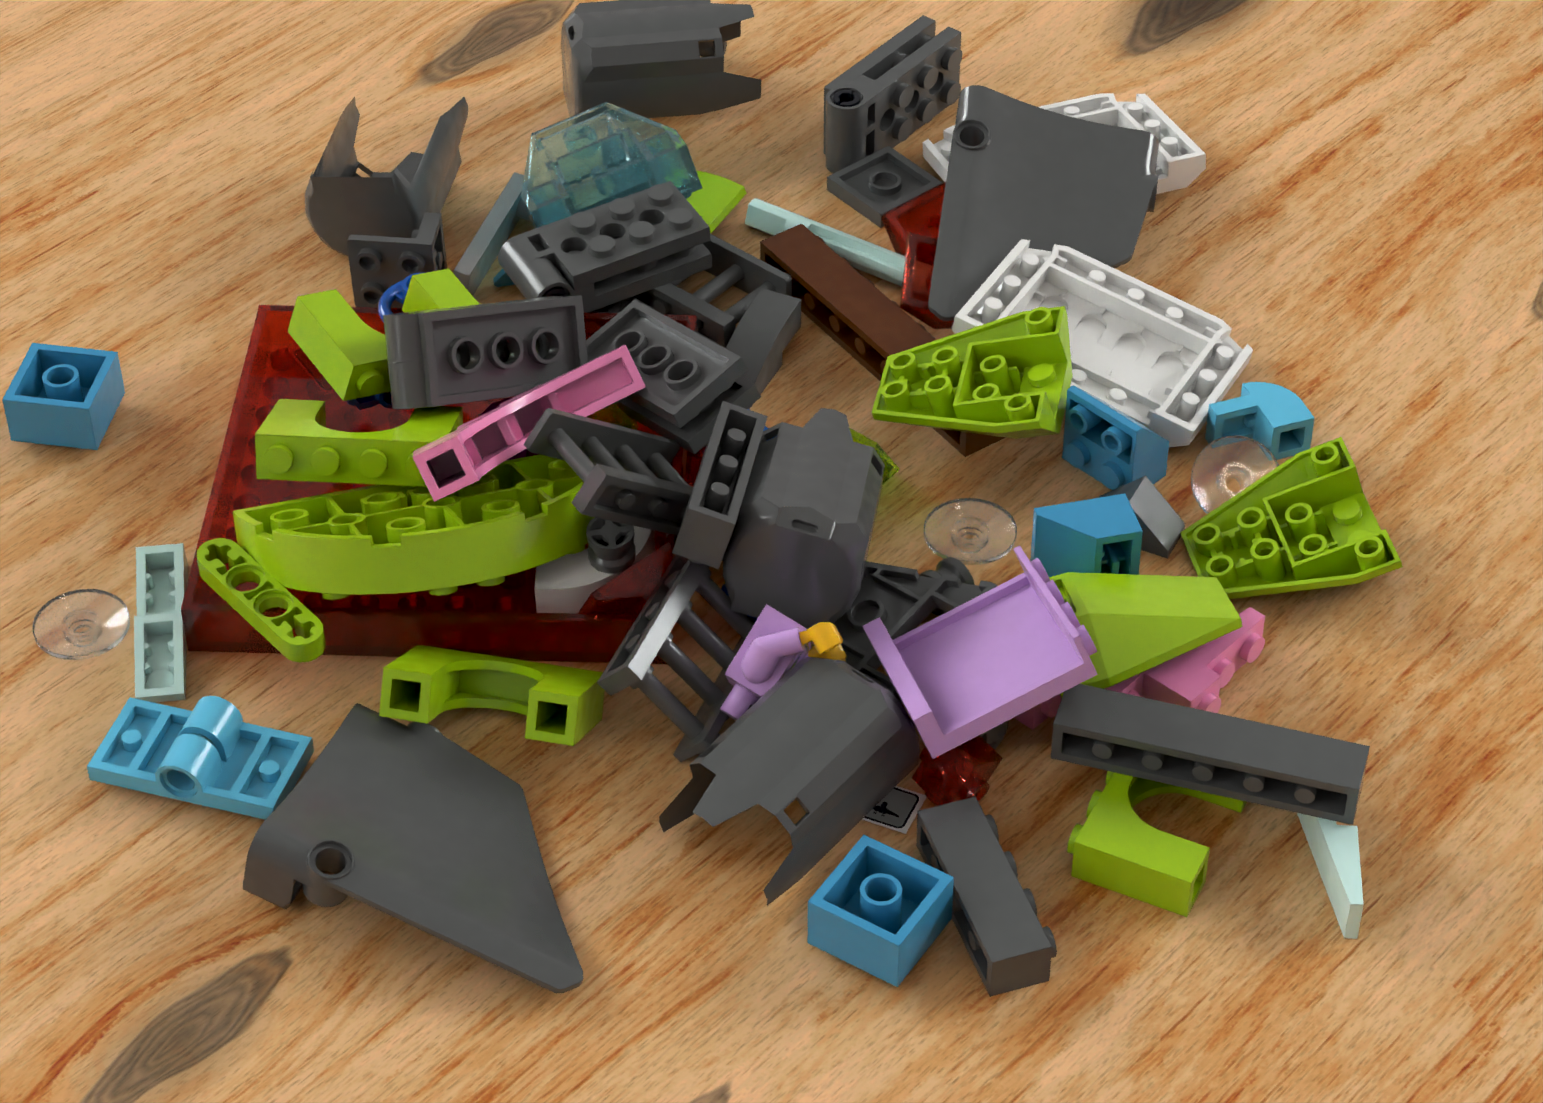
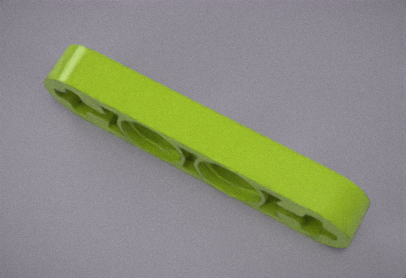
[197,538,326,663]

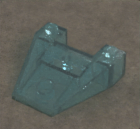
[521,102,702,229]

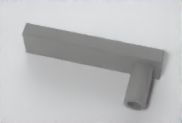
[453,172,572,296]

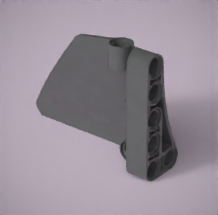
[928,85,1159,321]
[243,703,584,993]

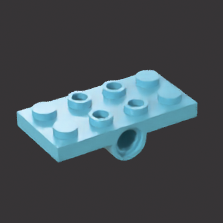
[87,696,314,820]

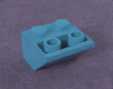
[1062,385,1169,490]
[1030,493,1143,577]

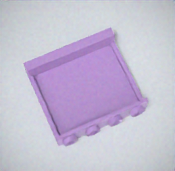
[862,545,1098,759]

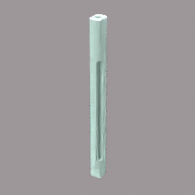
[745,198,933,297]

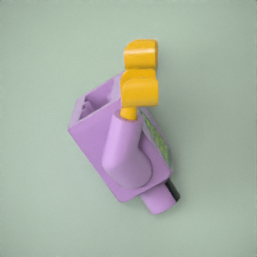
[720,604,847,720]

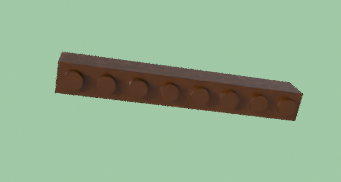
[760,224,1006,457]

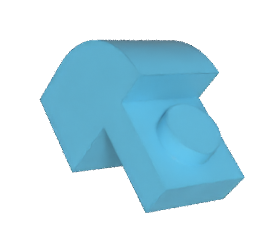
[1205,382,1315,462]

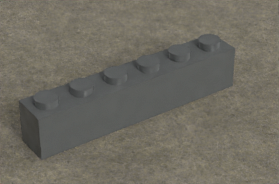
[1051,684,1370,825]

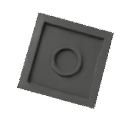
[827,146,943,228]

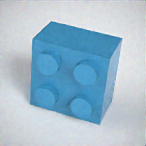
[2,343,125,450]
[807,835,954,987]

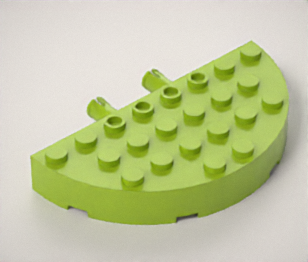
[233,455,595,600]

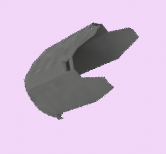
[561,0,761,134]
[305,97,468,256]
[723,408,885,629]
[659,657,920,906]

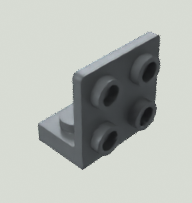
[347,212,447,310]

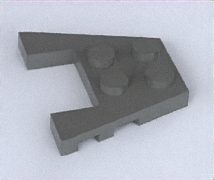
[813,561,997,703]

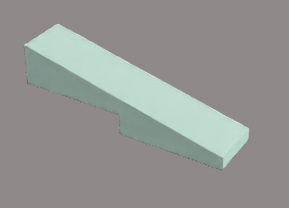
[134,543,188,703]
[1297,813,1364,939]

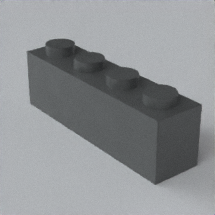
[672,401,768,569]
[916,797,1057,997]

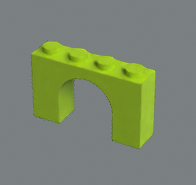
[288,268,479,401]
[255,399,463,487]
[379,645,605,746]
[1067,771,1247,917]

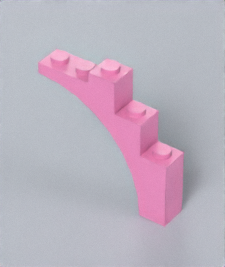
[412,345,646,502]
[1014,607,1266,729]

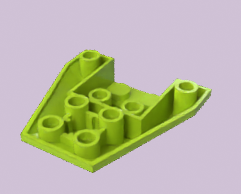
[872,306,1072,439]
[1180,437,1403,599]
[1049,572,1243,699]

